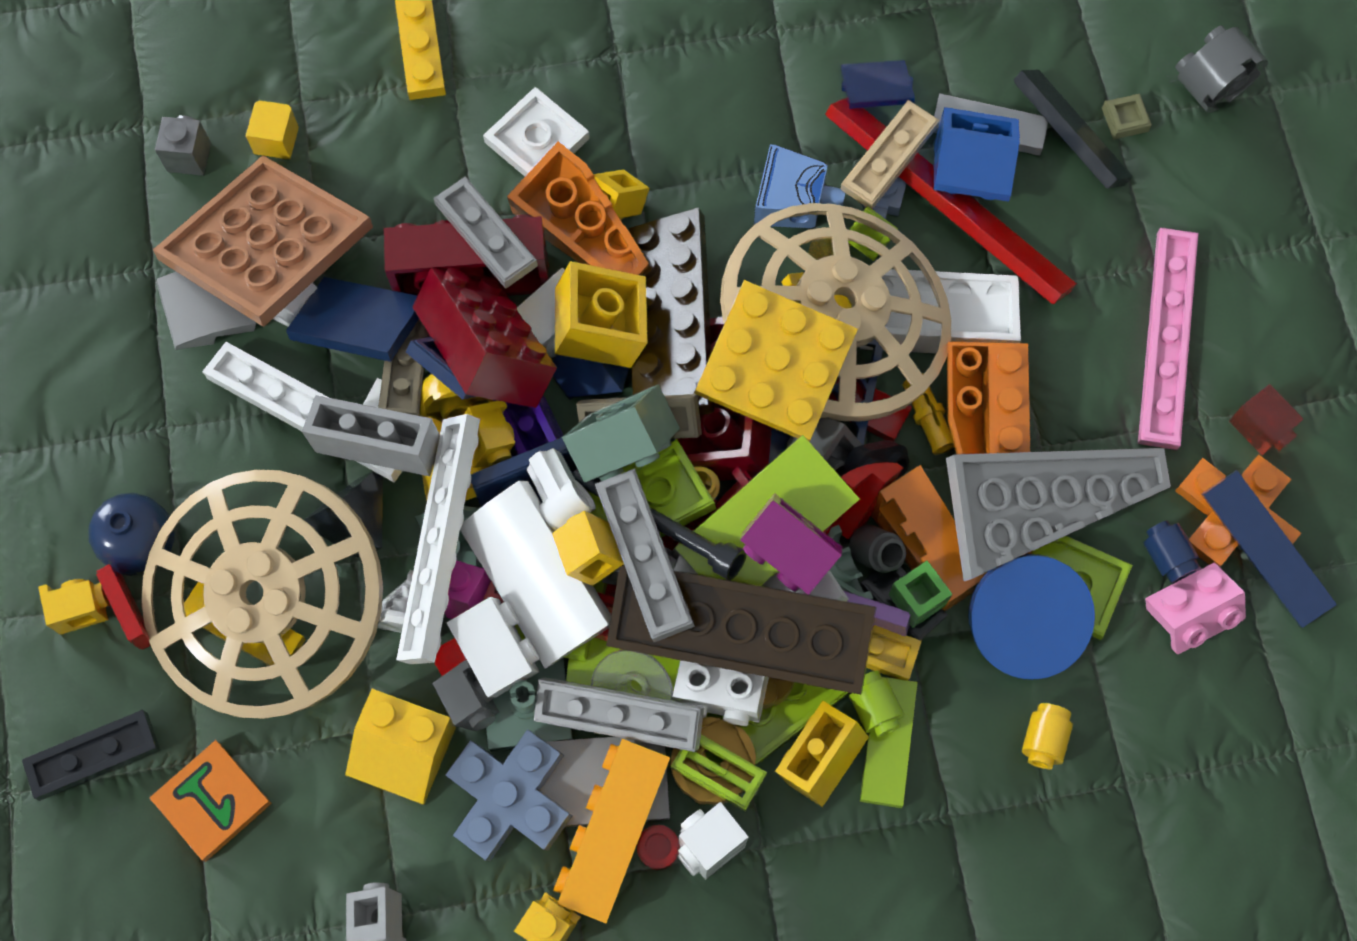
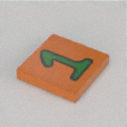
[150,740,272,862]

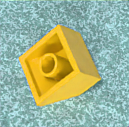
[345,689,456,805]

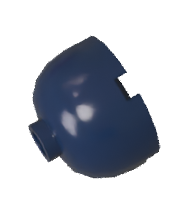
[88,493,175,576]

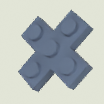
[446,729,573,861]

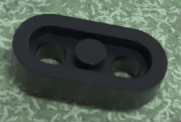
[843,440,909,482]

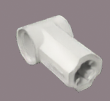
[527,448,596,531]

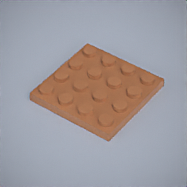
[153,156,373,327]

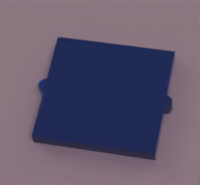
[841,60,915,109]

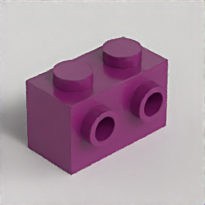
[740,493,842,595]

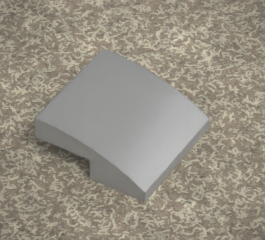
[156,272,256,350]

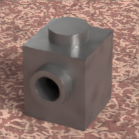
[155,116,211,176]

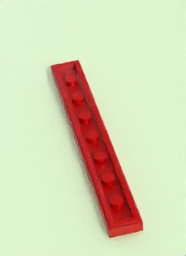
[825,96,1077,304]

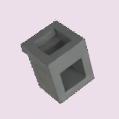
[432,660,499,731]

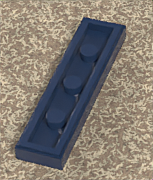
[1201,470,1337,628]

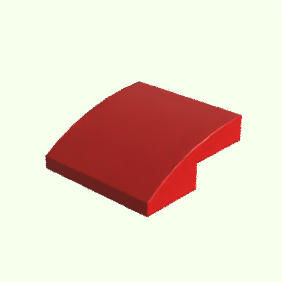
[823,462,903,539]

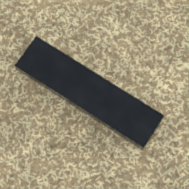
[1013,70,1133,189]

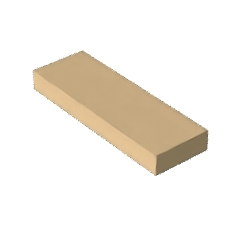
[840,100,940,209]

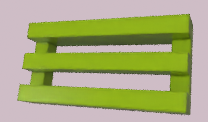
[671,734,767,812]

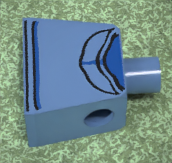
[754,144,845,228]

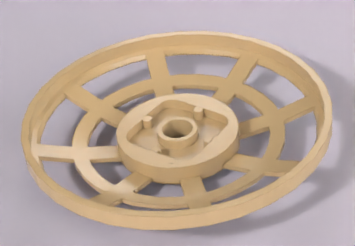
[720,203,951,421]
[141,470,383,719]

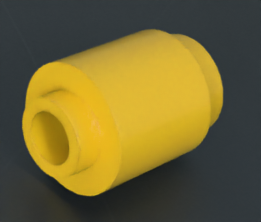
[1022,703,1073,770]

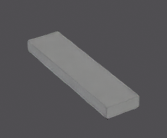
[595,469,695,642]
[534,677,704,752]

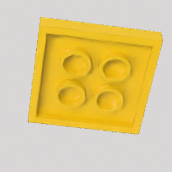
[694,280,858,442]

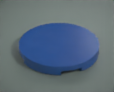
[968,554,1095,679]

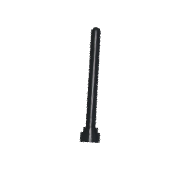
[572,469,747,581]

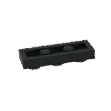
[22,709,160,801]

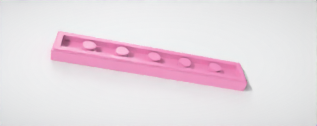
[1138,228,1198,450]

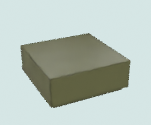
[1102,94,1152,140]

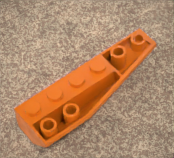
[947,342,1032,556]

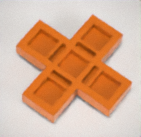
[1175,454,1302,567]

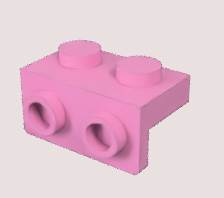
[1145,562,1246,654]

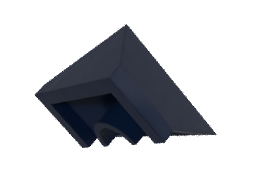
[552,355,629,400]

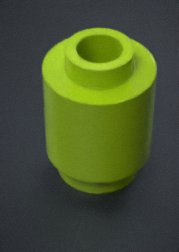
[849,670,905,737]

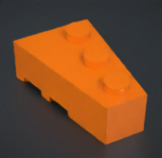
[872,465,987,611]

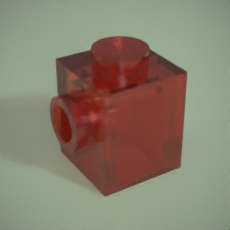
[1229,384,1303,456]

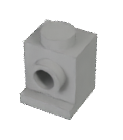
[346,883,406,941]

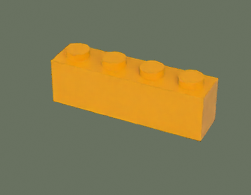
[553,739,670,924]

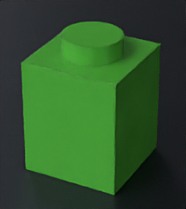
[889,560,952,628]

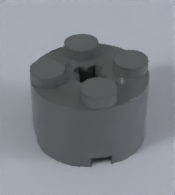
[1175,25,1268,113]

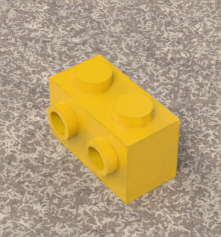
[775,701,869,807]

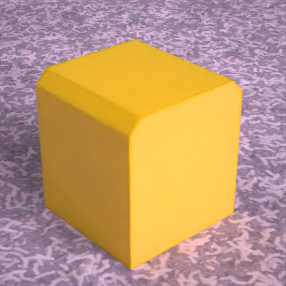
[246,100,299,160]

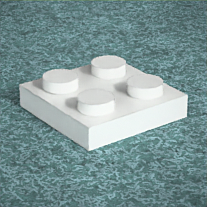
[483,87,590,176]

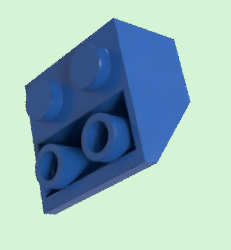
[934,107,1020,202]

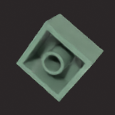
[562,384,680,483]

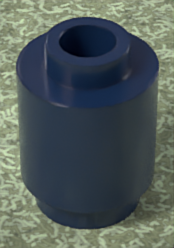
[1143,520,1201,584]

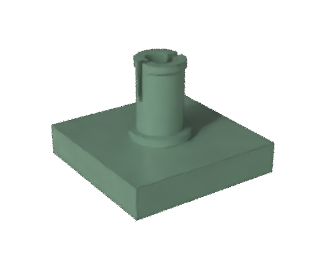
[486,658,573,752]

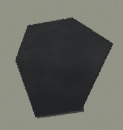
[304,471,383,557]

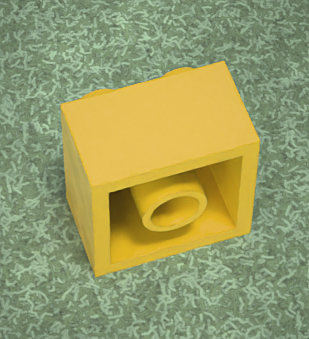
[555,261,647,368]

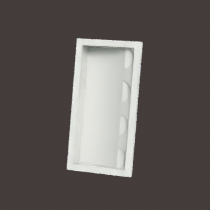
[860,269,1021,353]
[460,481,611,669]

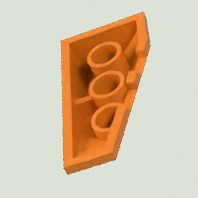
[507,141,649,276]

